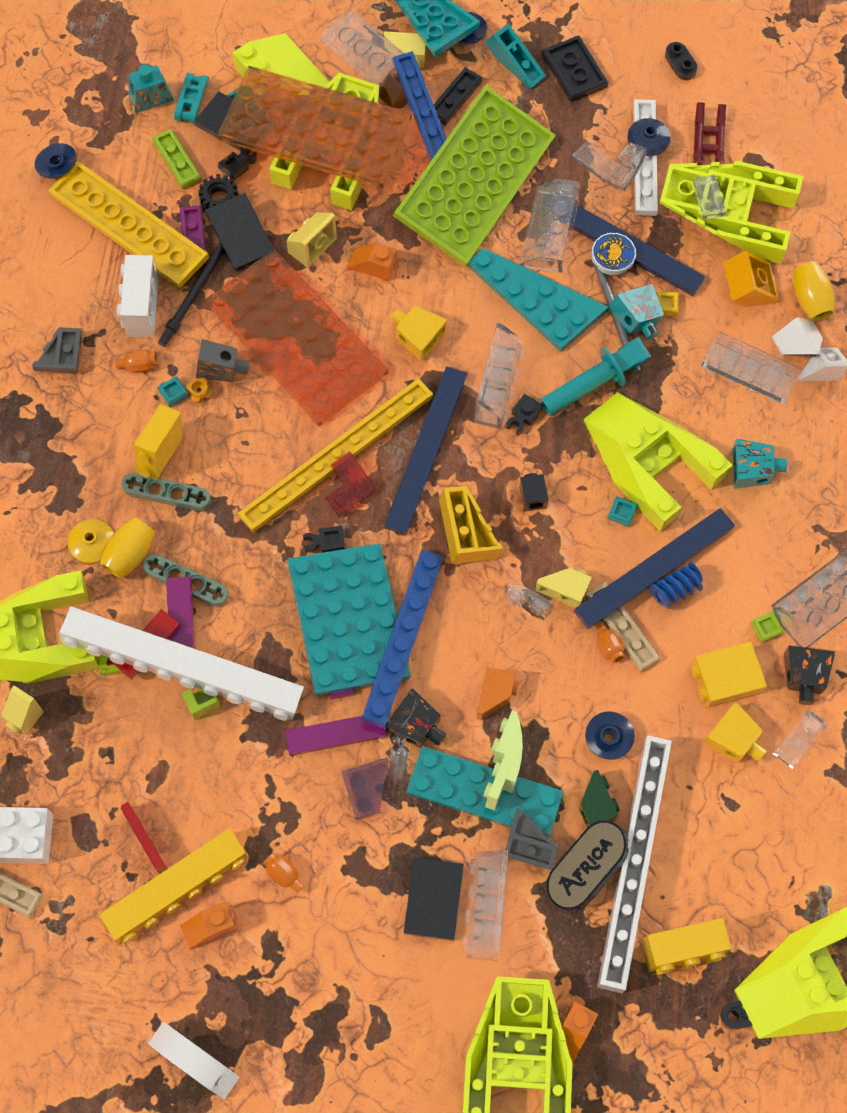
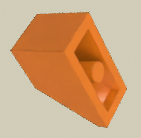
[348,243,396,281]
[476,667,519,720]
[180,902,237,950]
[562,1002,598,1064]

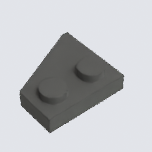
[32,327,83,373]
[504,809,559,871]

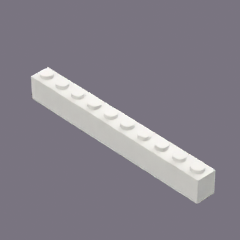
[59,606,304,721]
[597,735,672,993]

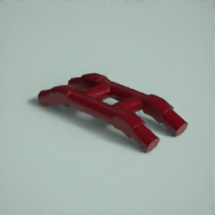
[693,102,727,165]

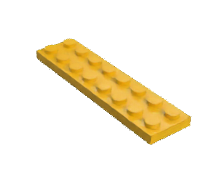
[48,161,209,288]

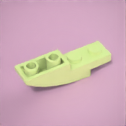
[483,711,523,811]

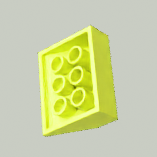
[232,33,329,124]

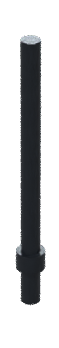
[158,243,225,347]

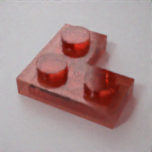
[325,451,377,517]

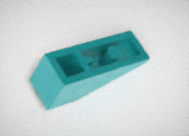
[484,23,546,89]

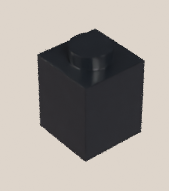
[519,473,549,512]

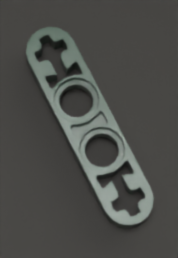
[122,473,211,511]
[143,554,229,607]

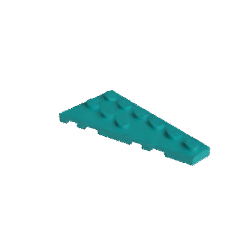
[395,0,480,57]
[467,248,609,352]

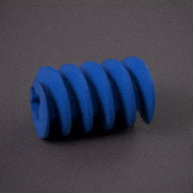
[650,562,703,610]

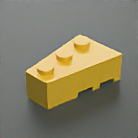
[439,486,503,564]

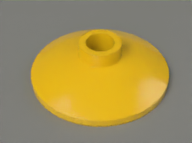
[68,519,114,564]

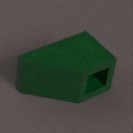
[578,770,620,827]

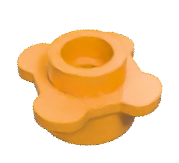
[186,378,213,403]

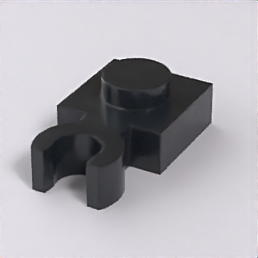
[218,151,257,180]
[506,393,543,436]
[303,525,345,553]

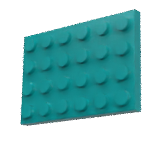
[287,543,411,696]

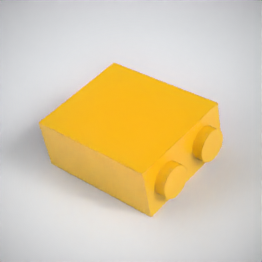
[133,404,182,480]
[691,641,767,708]

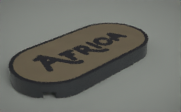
[546,820,629,911]

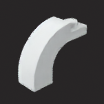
[148,1021,240,1099]

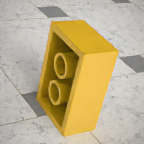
[641,918,732,975]

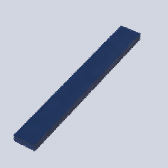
[542,192,705,296]
[384,366,468,535]
[574,508,735,630]

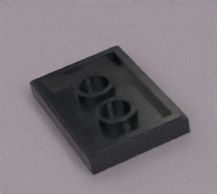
[541,35,609,102]
[194,91,272,155]
[205,193,275,271]
[403,857,464,941]

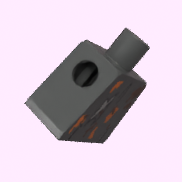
[196,339,250,382]

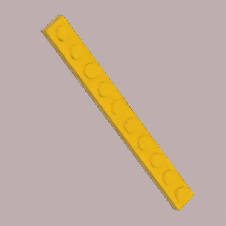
[238,378,433,533]

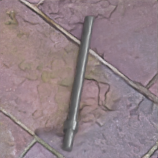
[592,261,641,375]

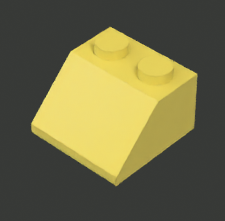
[287,212,337,268]

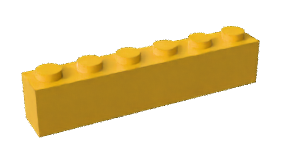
[99,828,248,944]

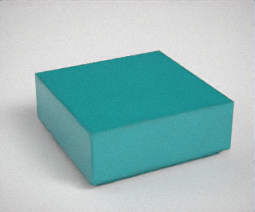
[157,376,189,407]
[607,496,638,527]

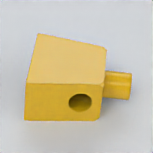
[391,306,447,361]
[704,702,767,762]

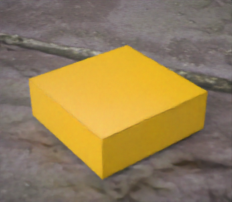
[656,291,679,316]

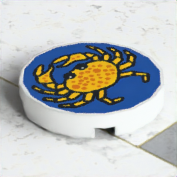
[591,233,636,275]

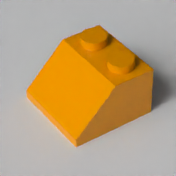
[723,250,780,307]

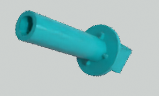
[540,337,651,416]

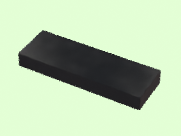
[434,67,482,125]

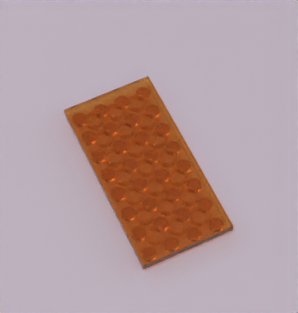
[217,65,412,189]
[205,249,388,427]

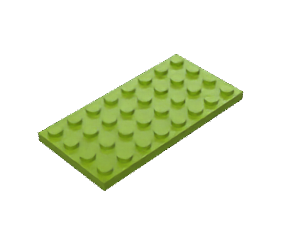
[393,85,556,267]

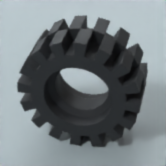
[198,174,239,212]

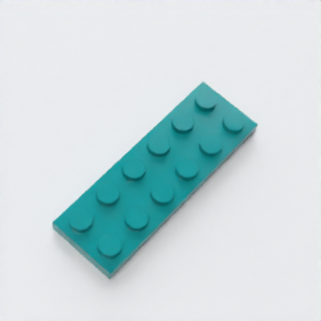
[406,746,563,836]

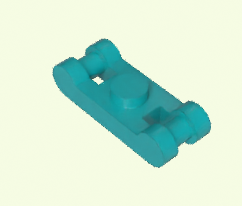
[174,72,209,124]

